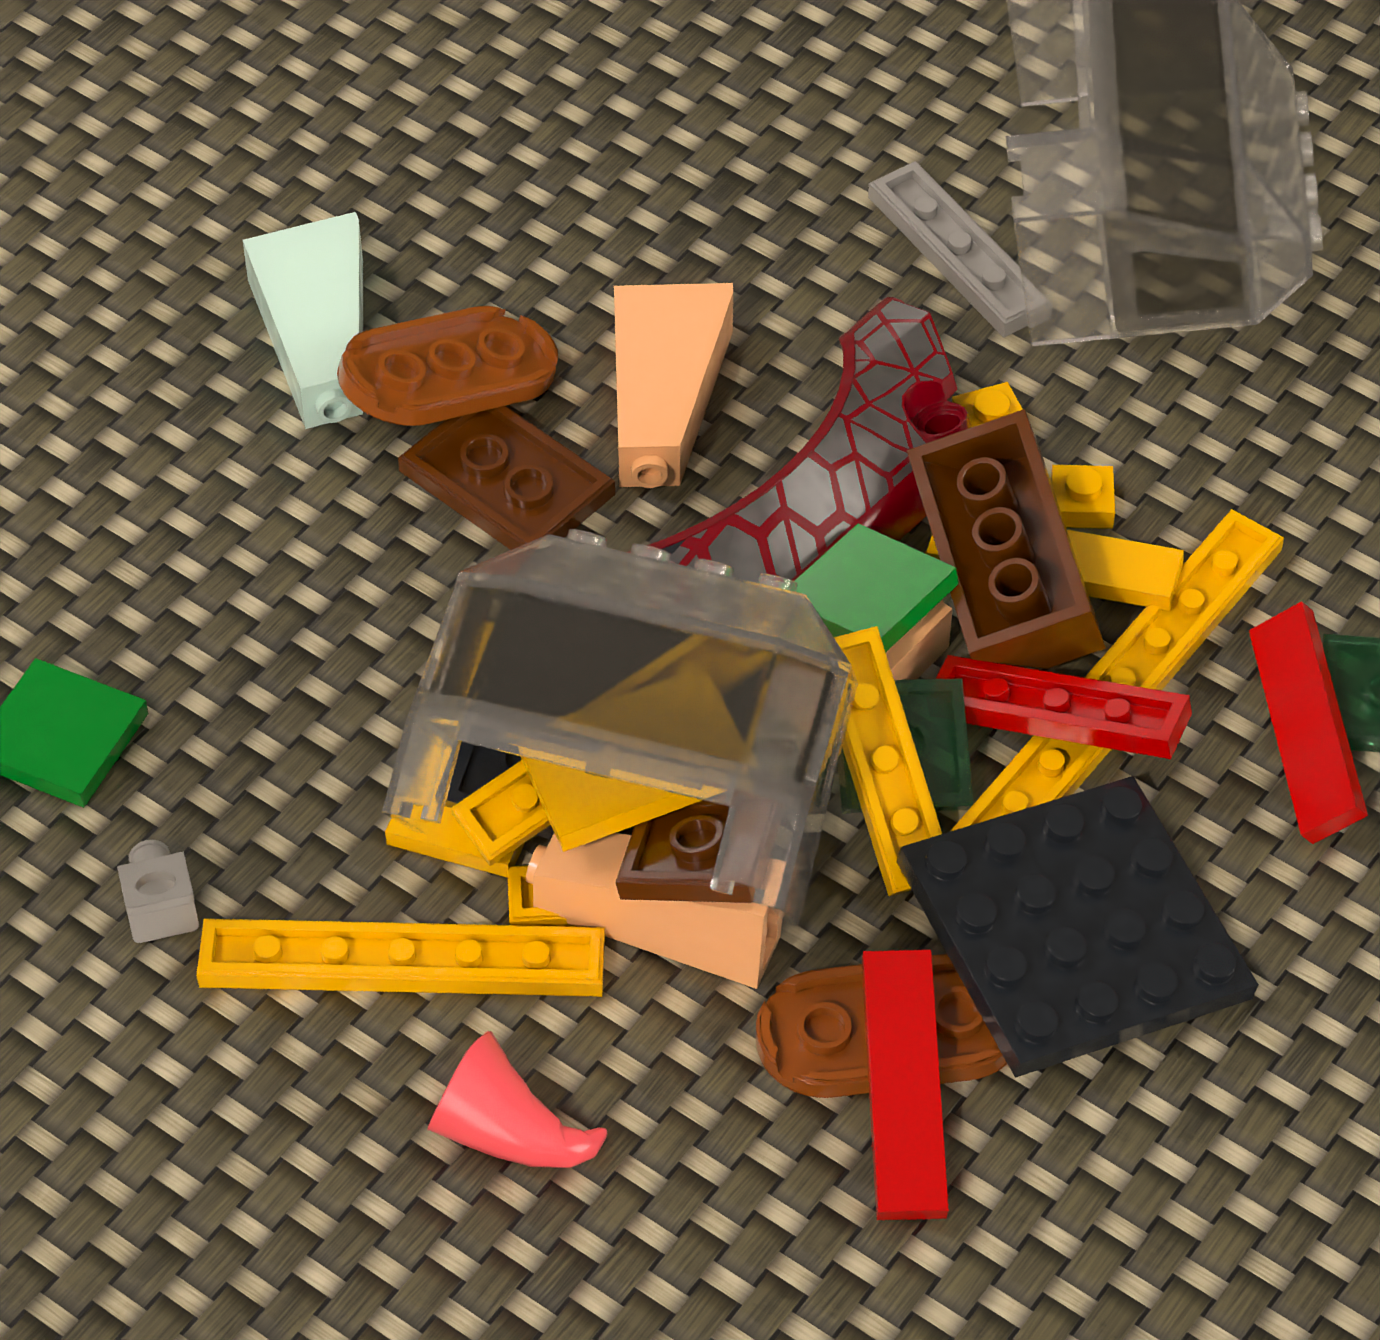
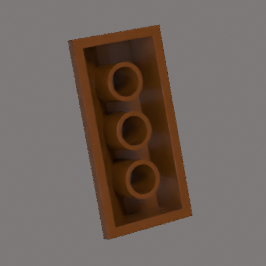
[907,409,1106,669]

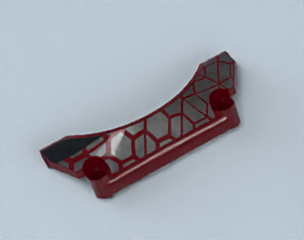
[568,297,971,628]

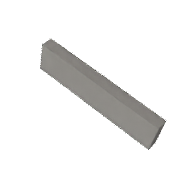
[868,161,1052,338]

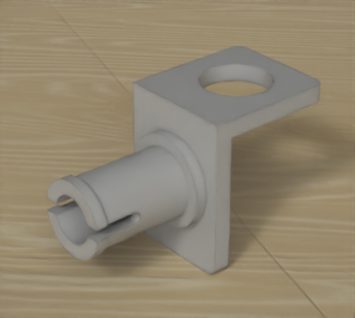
[117,840,199,943]

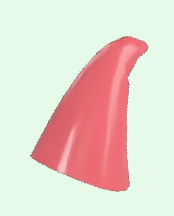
[427,1031,608,1168]

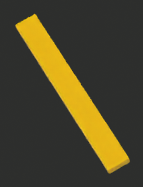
[951,509,1284,831]

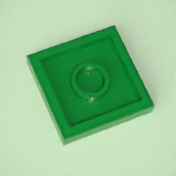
[779,523,959,653]
[0,658,149,808]

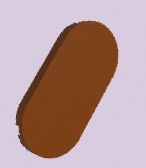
[337,306,558,426]
[756,954,1007,1098]

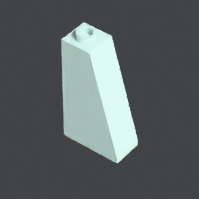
[243,212,363,429]

